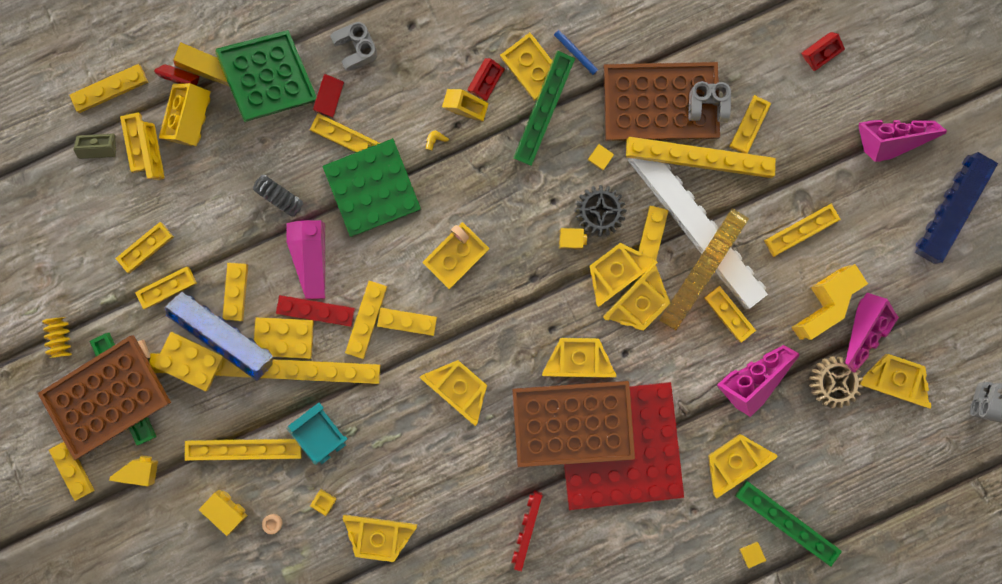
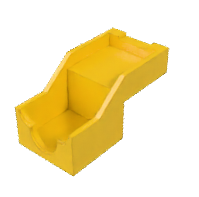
[792,264,868,340]

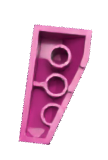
[858,120,947,162]
[287,220,325,299]
[845,293,899,373]
[717,345,799,417]

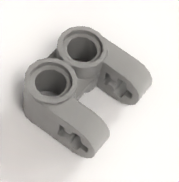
[330,22,377,71]
[689,81,731,122]
[970,382,1002,423]

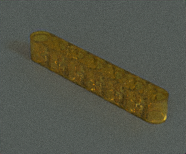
[659,208,749,331]

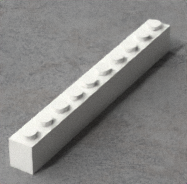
[628,158,768,309]

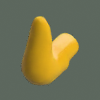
[425,130,449,151]

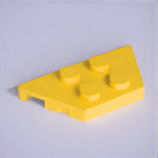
[590,243,658,307]
[603,264,670,331]
[542,338,616,377]
[859,354,931,409]
[419,360,487,426]
[708,434,778,499]
[342,515,418,562]

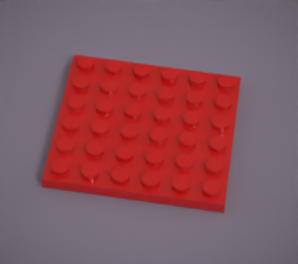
[564,382,684,510]

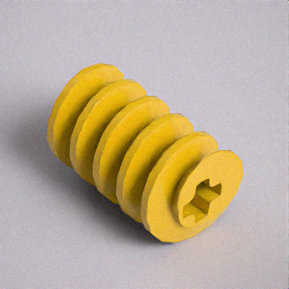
[42,317,72,358]

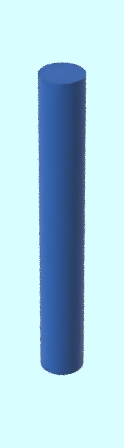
[554,30,598,75]

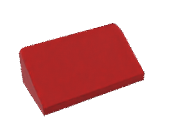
[801,32,845,71]
[467,58,505,101]
[154,64,200,86]
[313,74,345,118]

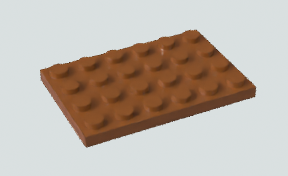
[603,62,720,141]
[38,335,171,460]
[512,381,635,467]

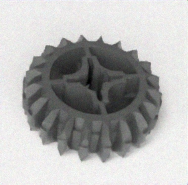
[253,175,303,217]
[574,185,627,237]

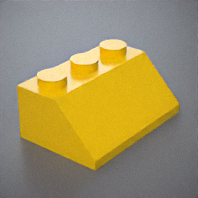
[159,83,211,146]

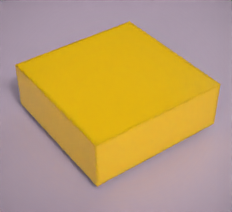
[588,144,614,171]
[310,489,337,516]
[739,542,766,568]

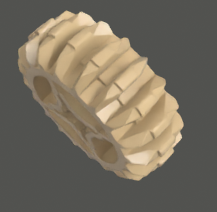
[809,356,863,408]

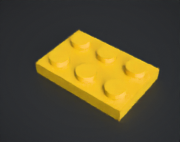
[500,32,552,101]
[422,222,490,290]
[253,317,314,359]
[154,332,225,391]

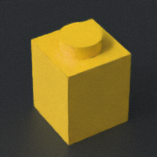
[559,228,587,250]

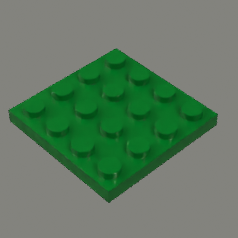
[215,30,317,122]
[322,138,421,237]

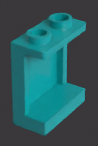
[286,402,348,465]

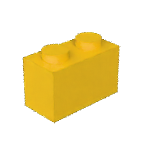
[199,490,248,536]

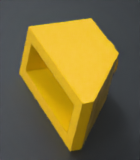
[442,89,489,121]
[109,456,158,486]

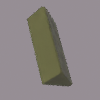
[73,133,116,159]

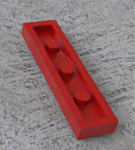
[276,295,355,327]
[511,490,542,572]

